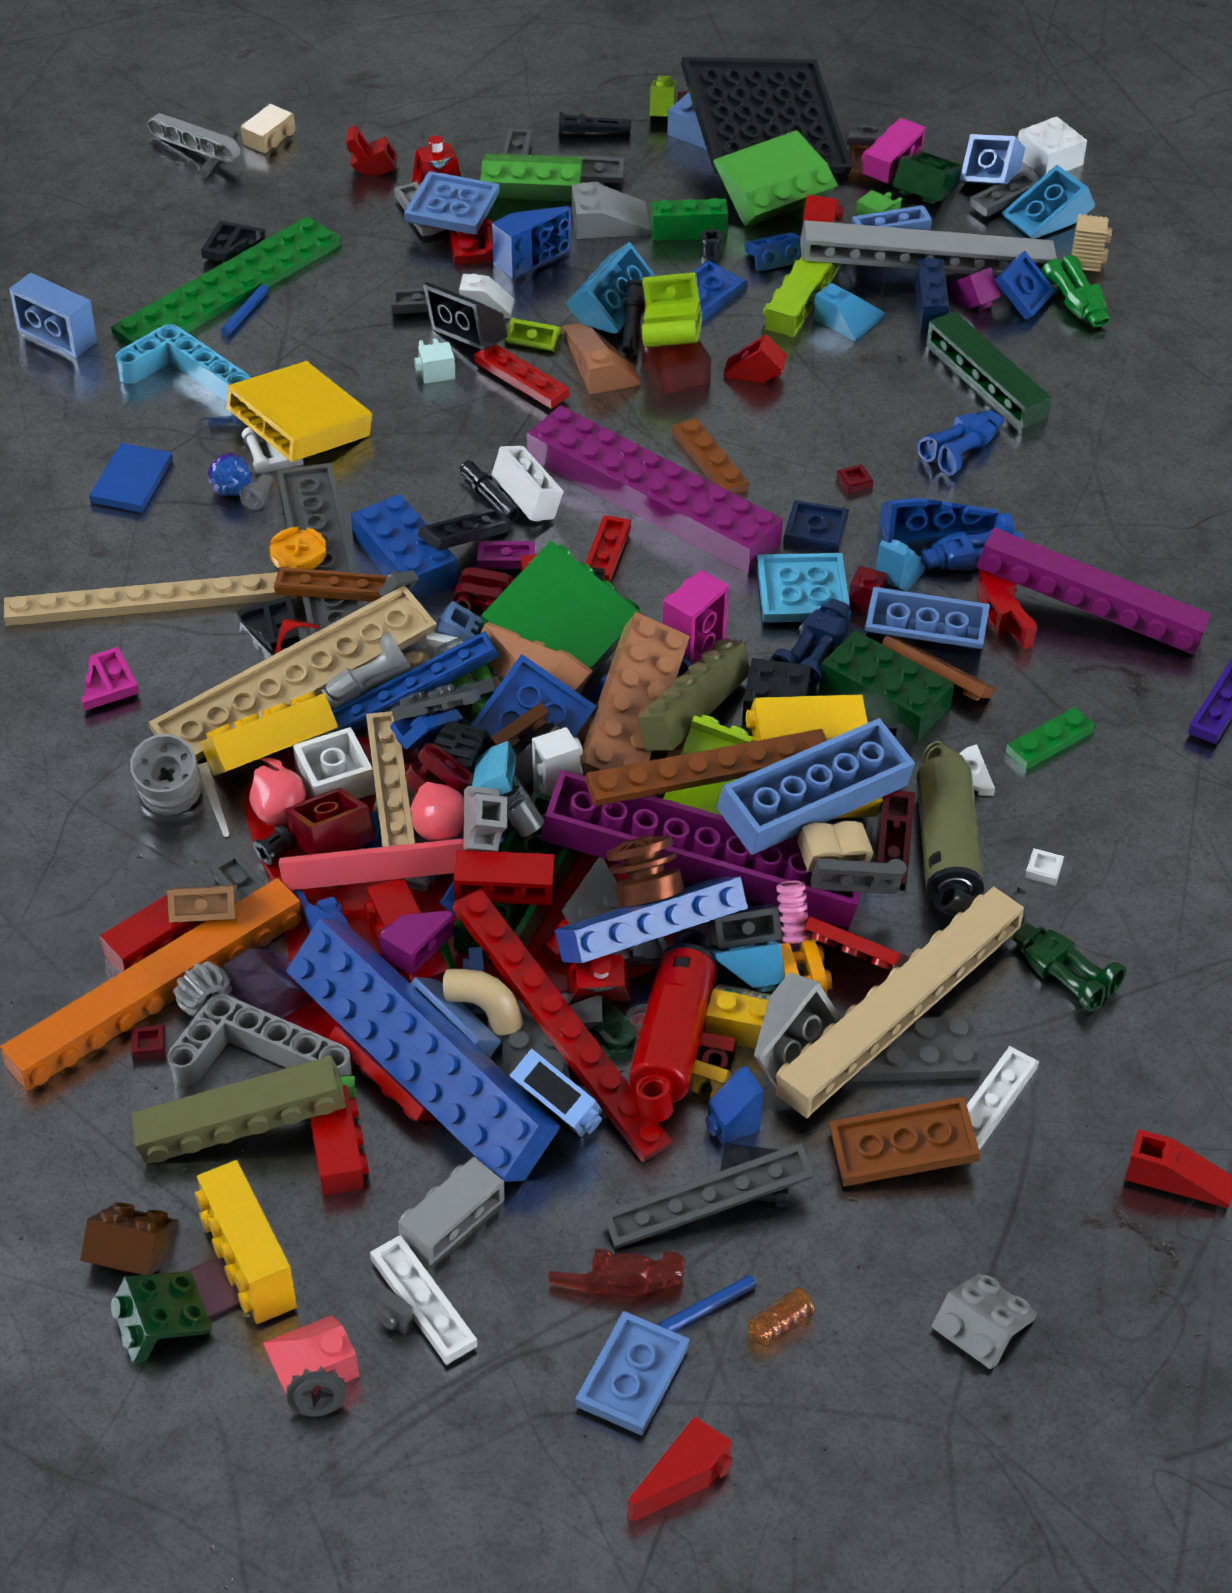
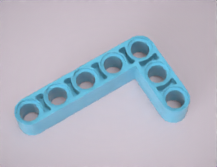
[116,324,250,402]

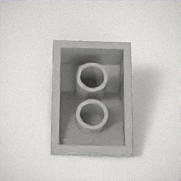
[572,183,651,239]
[754,972,842,1088]

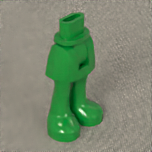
[1040,255,1111,328]

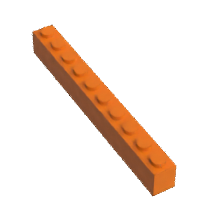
[0,878,303,1091]

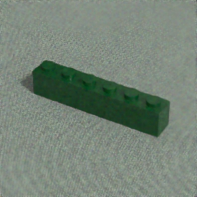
[927,311,1052,429]

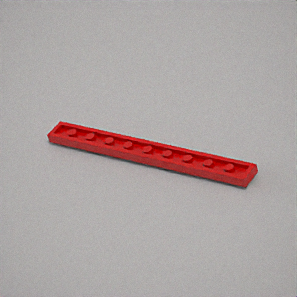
[452,889,672,1163]

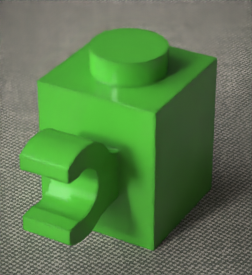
[856,190,902,216]

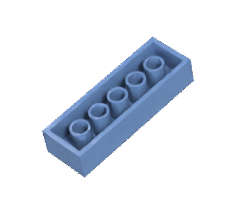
[717,718,915,855]

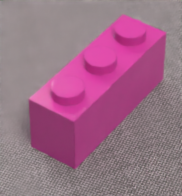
[862,118,926,184]

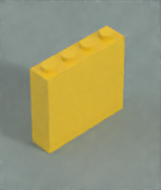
[226,361,372,462]
[746,695,883,818]

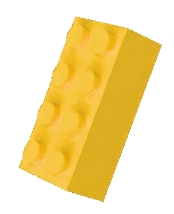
[200,691,338,776]
[194,1160,297,1324]

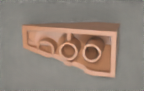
[562,323,641,394]
[481,622,592,694]

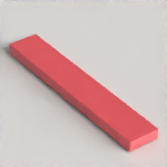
[279,838,464,890]

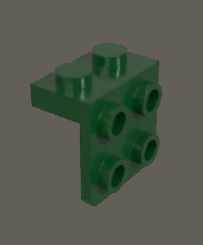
[111,1272,212,1363]

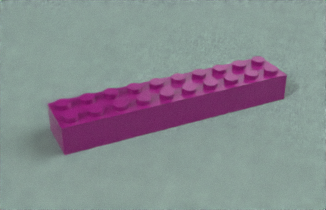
[526,405,783,574]
[540,770,860,929]

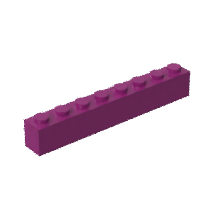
[977,527,1211,655]

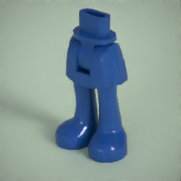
[917,410,1004,475]
[921,512,1024,571]

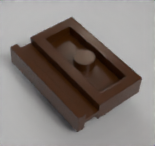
[491,702,549,749]

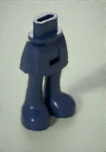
[770,599,850,686]

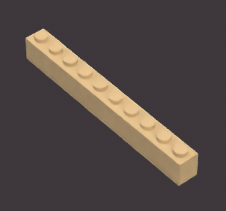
[776,886,1024,1118]

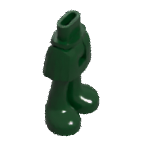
[1012,923,1127,1012]

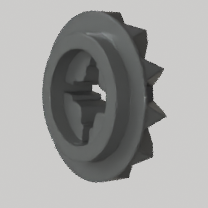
[286,1366,347,1416]

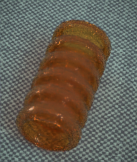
[747,1287,815,1347]

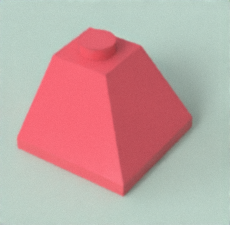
[263,1315,359,1396]

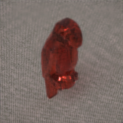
[548,1248,685,1296]

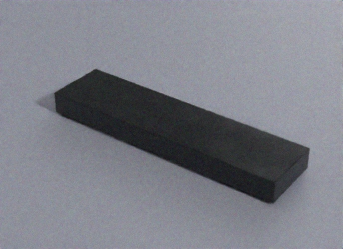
[418,508,514,551]

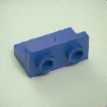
[744,233,802,271]
[390,709,463,750]

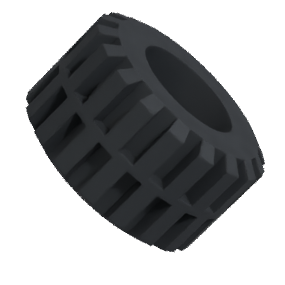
[434,721,491,796]

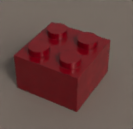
[285,787,375,855]

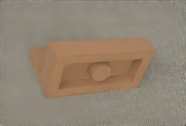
[167,884,237,923]

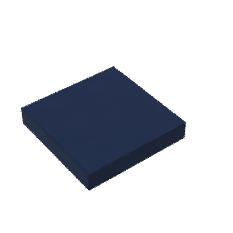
[783,500,849,553]

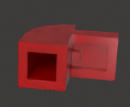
[345,125,398,176]

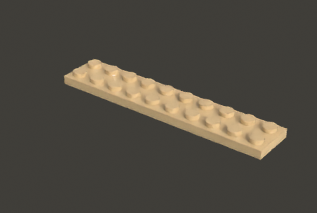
[149,585,437,761]

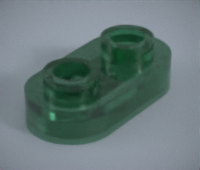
[589,997,635,1053]

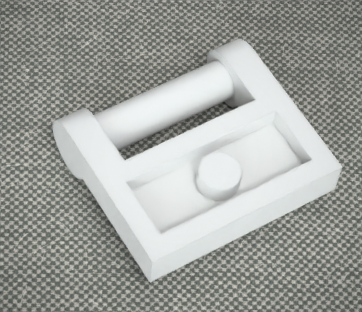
[242,427,304,474]

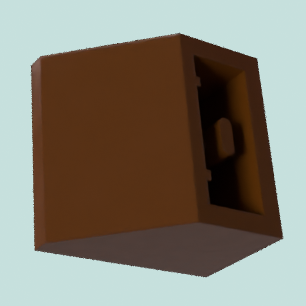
[80,1202,179,1275]

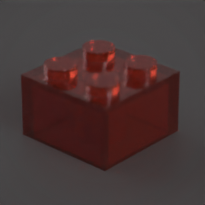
[642,339,712,395]

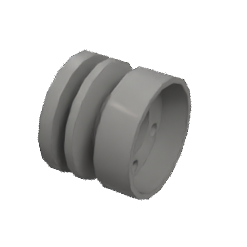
[130,734,202,815]

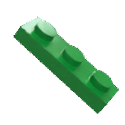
[1006,707,1095,770]

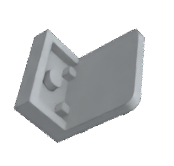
[931,1274,1037,1369]

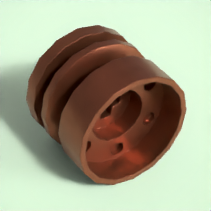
[606,835,685,907]

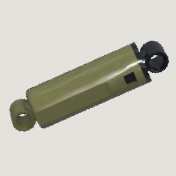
[916,741,984,919]

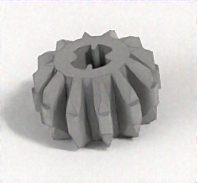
[173,961,233,1017]

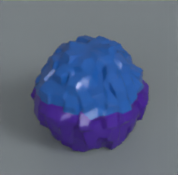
[208,452,252,496]

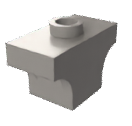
[463,786,507,852]

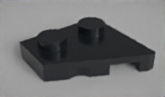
[237,596,301,651]

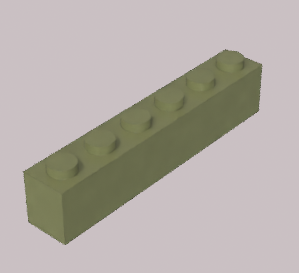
[638,638,750,751]
[132,1055,346,1165]

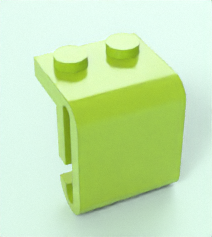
[642,272,702,348]

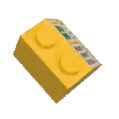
[705,984,772,1049]

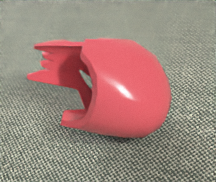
[249,757,307,826]
[410,782,464,842]

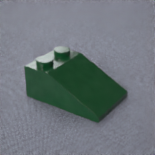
[892,151,963,204]

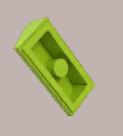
[504,317,563,352]

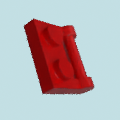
[449,219,493,265]

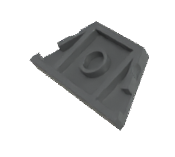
[562,857,659,968]

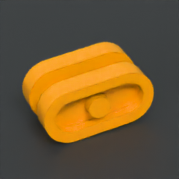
[780,939,832,995]

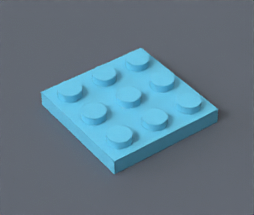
[757,553,851,623]

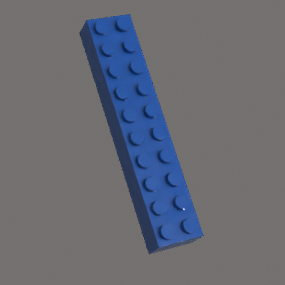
[286,918,561,1182]

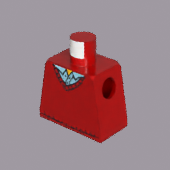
[412,135,462,185]
[566,954,631,1005]

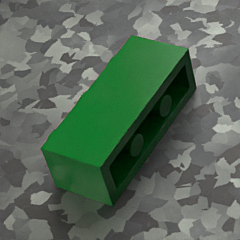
[650,198,728,241]

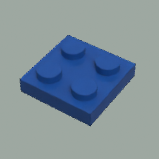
[995,251,1056,320]

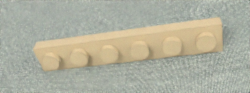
[366,711,415,847]

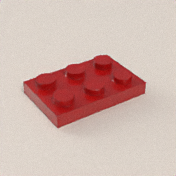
[805,916,910,971]

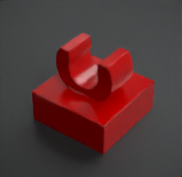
[700,1032,737,1069]

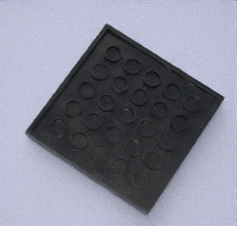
[680,57,853,174]

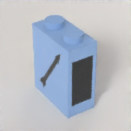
[509,1049,603,1137]

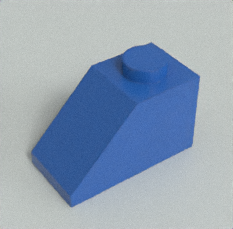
[705,1066,763,1146]

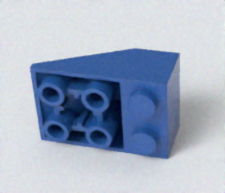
[492,206,571,279]

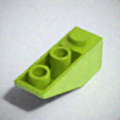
[649,76,677,117]

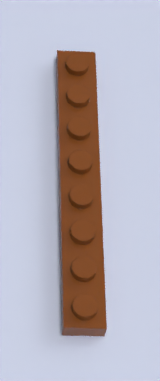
[585,729,827,806]

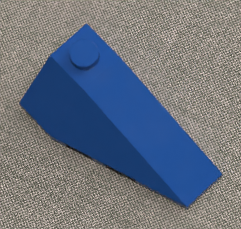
[879,498,999,544]

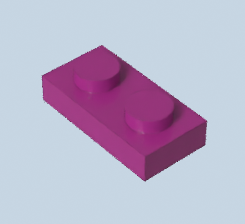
[477,541,535,569]

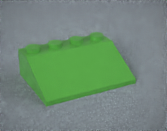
[713,130,838,227]

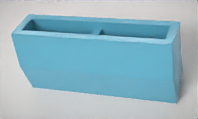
[472,741,516,796]

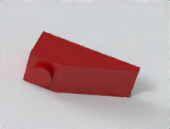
[627,1416,733,1522]

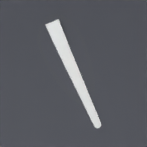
[198,762,230,837]

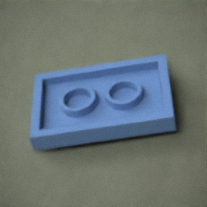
[575,1311,690,1436]

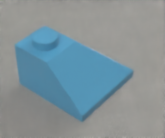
[813,283,886,341]
[708,940,785,992]

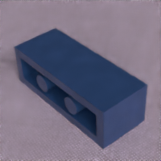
[915,258,949,331]

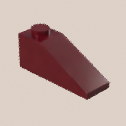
[876,790,916,885]

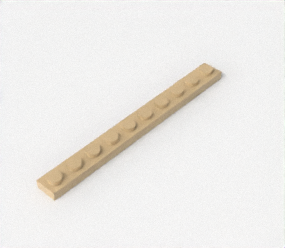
[4,572,297,626]

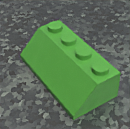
[480,153,583,202]

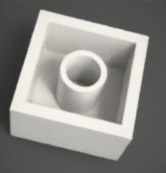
[1018,117,1087,177]
[293,727,375,799]

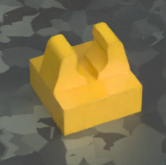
[692,1060,733,1098]

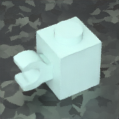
[414,338,455,384]

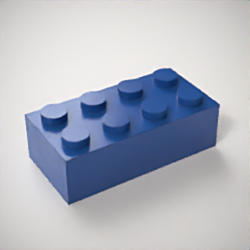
[351,494,458,601]

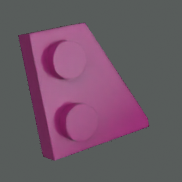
[81,647,139,711]

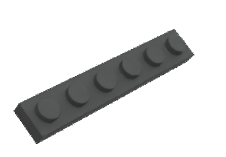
[603,1143,814,1249]

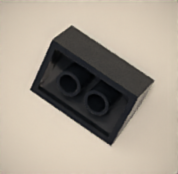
[423,282,508,351]

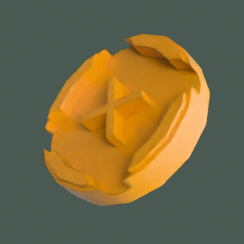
[269,527,326,569]

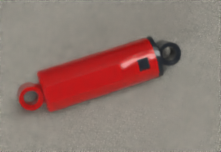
[629,929,718,1123]

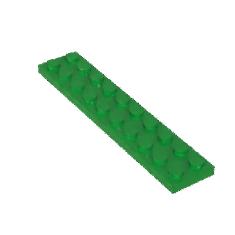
[111,216,342,346]

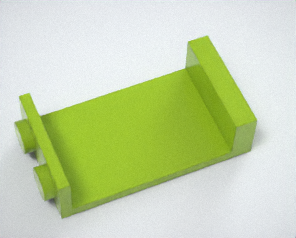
[663,715,753,815]

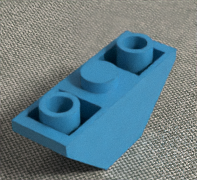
[875,539,927,592]

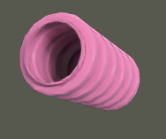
[776,881,810,944]

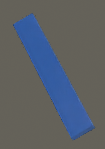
[332,631,499,732]

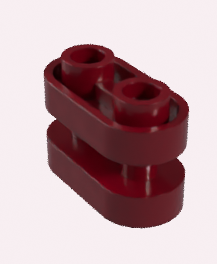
[451,567,514,615]
[405,743,474,794]

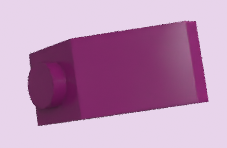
[947,267,1001,311]
[380,911,454,975]

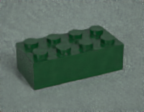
[819,630,954,742]

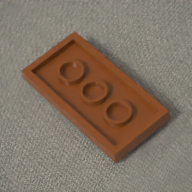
[829,1096,980,1186]

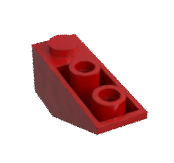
[1125,1129,1232,1208]

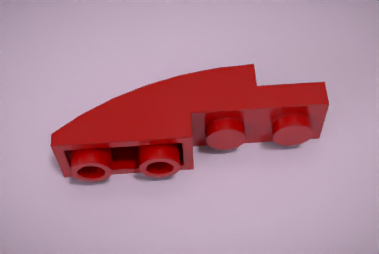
[978,569,1037,650]

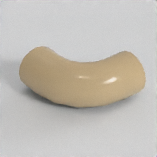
[443,969,523,1035]

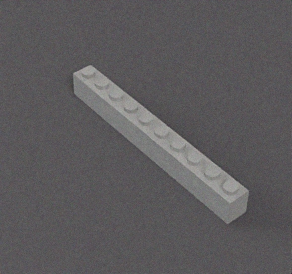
[800,220,1057,276]

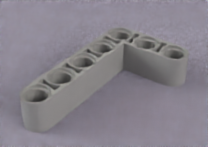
[167,994,352,1087]

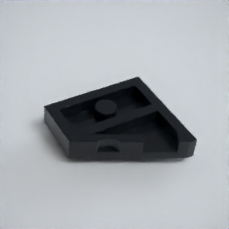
[201,221,266,262]

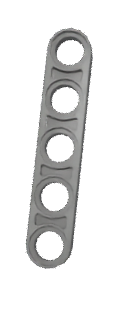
[148,113,241,163]

